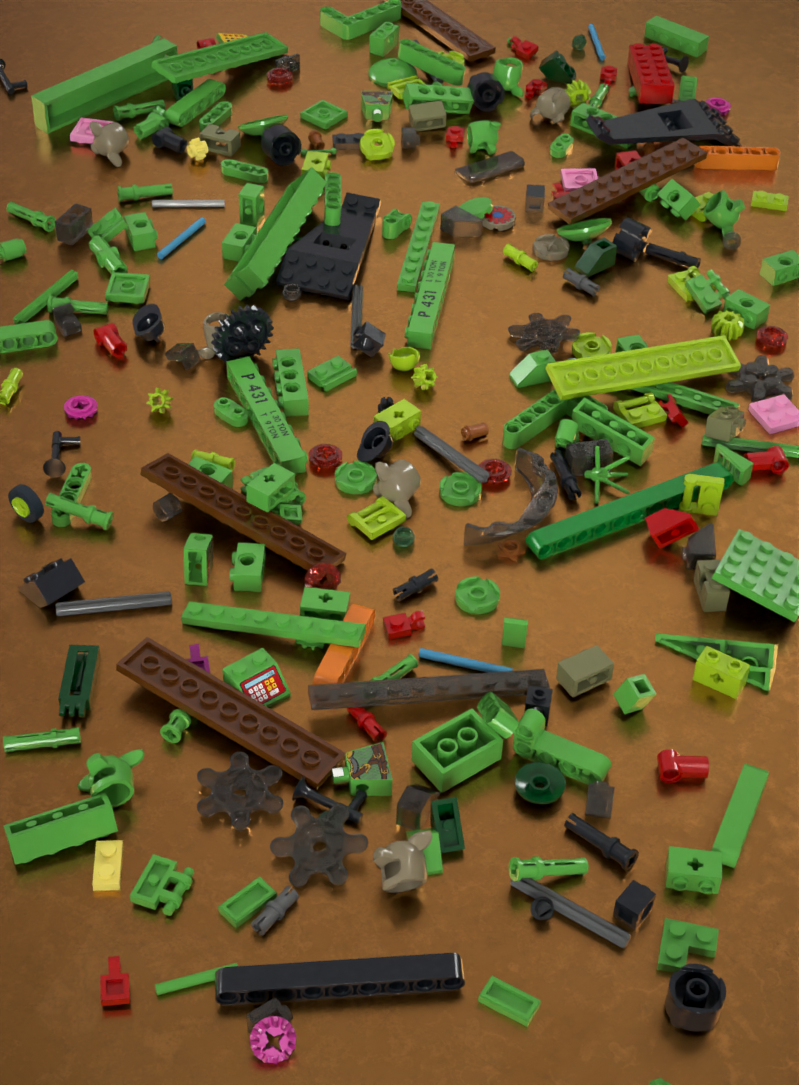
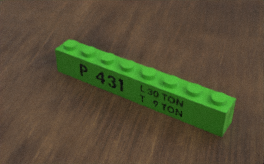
[405,242,455,349]
[226,356,308,475]

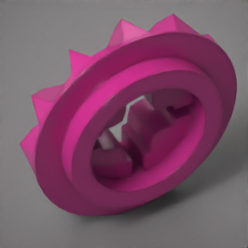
[705,98,731,115]
[64,395,97,420]
[250,1016,296,1064]

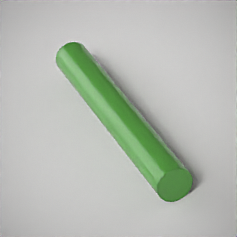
[155,963,238,995]

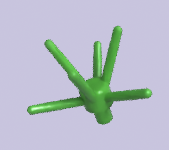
[584,446,630,504]

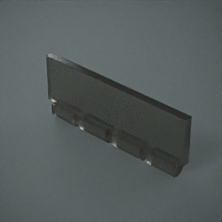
[455,151,525,183]

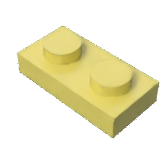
[92,840,124,891]

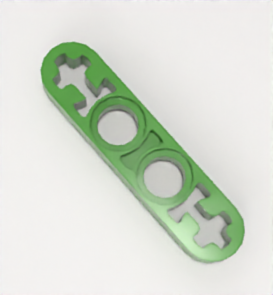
[51,463,92,527]

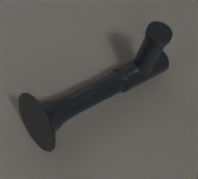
[662,47,689,73]
[0,59,28,94]
[43,431,81,477]
[292,776,367,824]

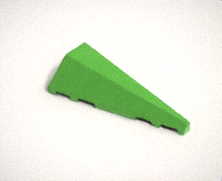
[655,633,778,691]

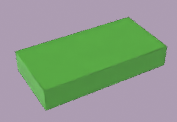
[218,876,277,928]
[478,976,541,1027]

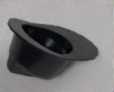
[133,304,165,342]
[357,421,393,462]

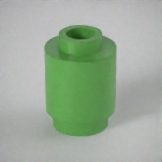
[639,184,660,201]
[0,238,27,261]

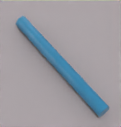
[588,24,606,61]
[157,217,206,259]
[419,648,513,678]

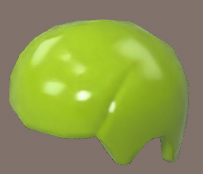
[388,347,420,371]

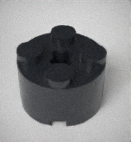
[467,72,505,112]
[261,125,302,166]
[612,217,652,261]
[665,964,726,1031]

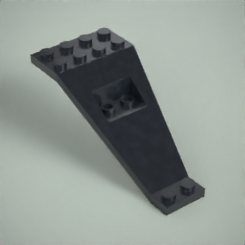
[586,98,742,147]
[276,192,382,300]

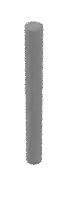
[152,200,225,207]

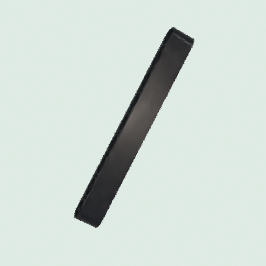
[215,953,465,1005]

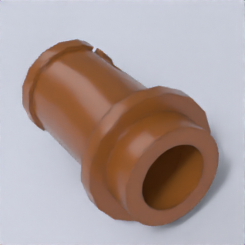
[308,130,325,150]
[643,142,657,157]
[461,422,489,442]

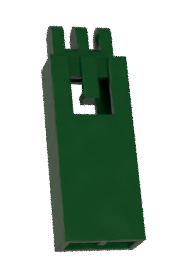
[58,645,101,717]

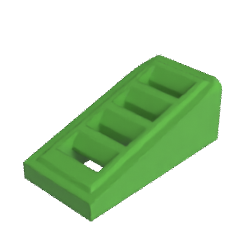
[678,76,697,102]
[713,444,753,486]

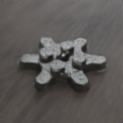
[508,313,580,353]
[725,355,794,403]
[197,752,284,831]
[270,804,368,887]

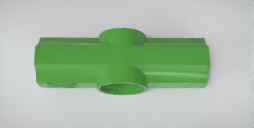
[89,235,128,275]

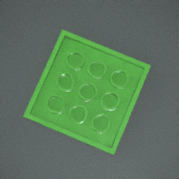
[711,529,799,622]

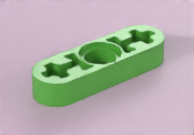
[199,101,232,131]
[221,159,269,183]

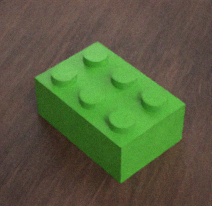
[411,708,503,793]

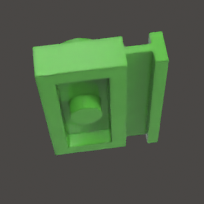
[87,207,129,243]
[307,356,357,391]

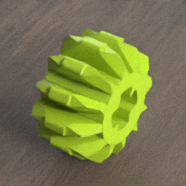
[564,80,591,109]
[711,310,744,341]

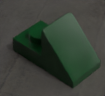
[430,797,465,853]

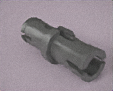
[563,268,600,296]
[251,886,299,935]

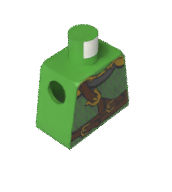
[361,91,393,122]
[183,533,214,586]
[332,742,392,796]

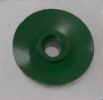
[515,762,566,804]

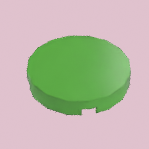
[457,197,493,222]
[335,460,377,494]
[439,472,482,506]
[455,576,500,614]

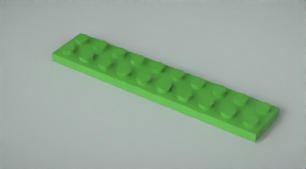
[151,32,289,83]

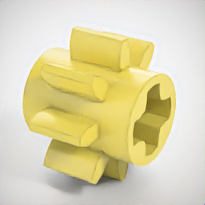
[187,137,208,161]

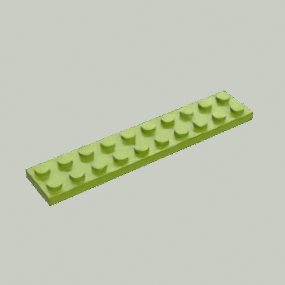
[545,335,741,400]

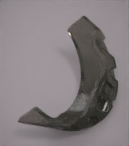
[464,448,558,545]

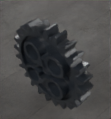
[211,305,274,363]

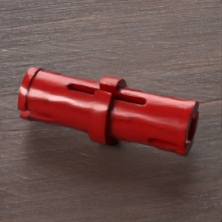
[346,700,387,743]

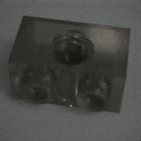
[55,203,93,245]
[565,439,614,476]

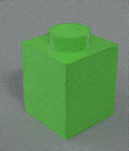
[613,674,657,714]

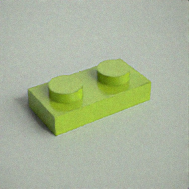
[751,191,789,211]

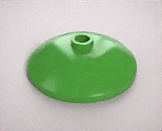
[368,58,417,87]
[238,114,288,138]
[557,218,612,244]

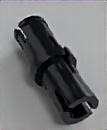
[393,568,438,602]

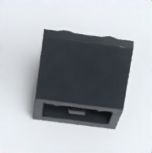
[18,558,85,608]

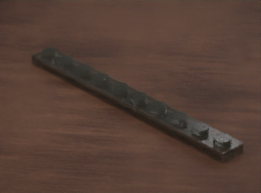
[308,669,550,710]

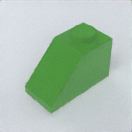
[509,350,556,388]

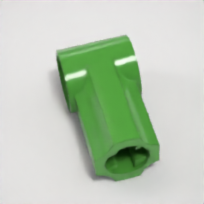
[134,112,169,140]

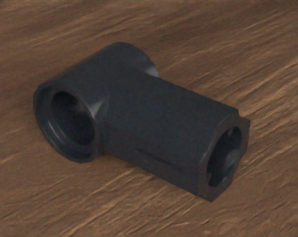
[152,126,187,154]

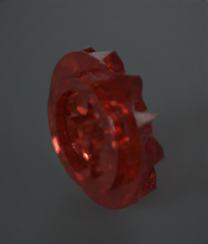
[267,68,293,85]
[756,326,788,349]
[309,444,342,470]
[478,459,512,485]
[304,563,341,590]

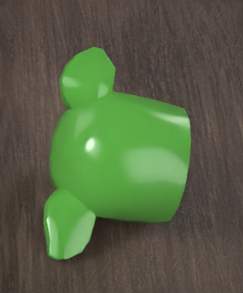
[492,57,523,97]
[467,120,502,155]
[704,190,745,240]
[77,749,145,808]

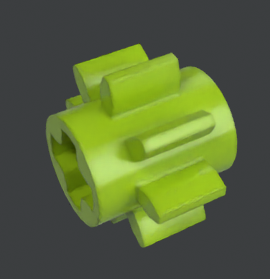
[411,364,438,390]
[147,388,174,414]

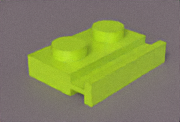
[387,75,425,99]

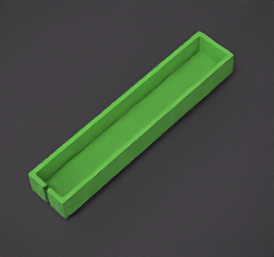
[31,38,177,134]
[224,167,327,300]

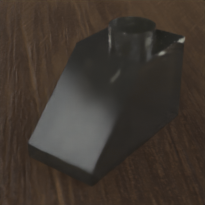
[440,206,483,237]
[682,524,716,570]
[396,783,440,830]

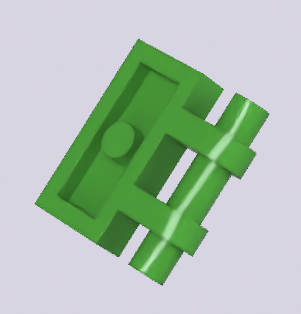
[685,269,730,314]
[130,854,195,916]

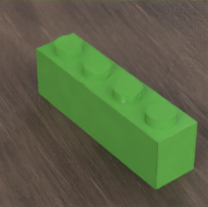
[644,16,709,57]
[3,793,118,865]

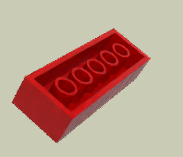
[628,43,675,104]

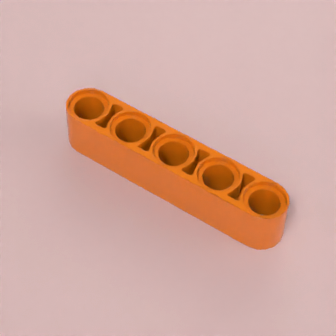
[694,146,781,171]
[312,603,376,695]

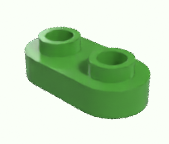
[550,134,574,158]
[214,397,249,427]

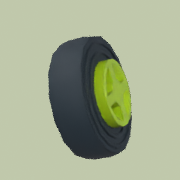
[8,484,44,523]

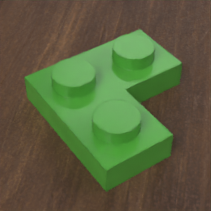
[657,918,719,973]

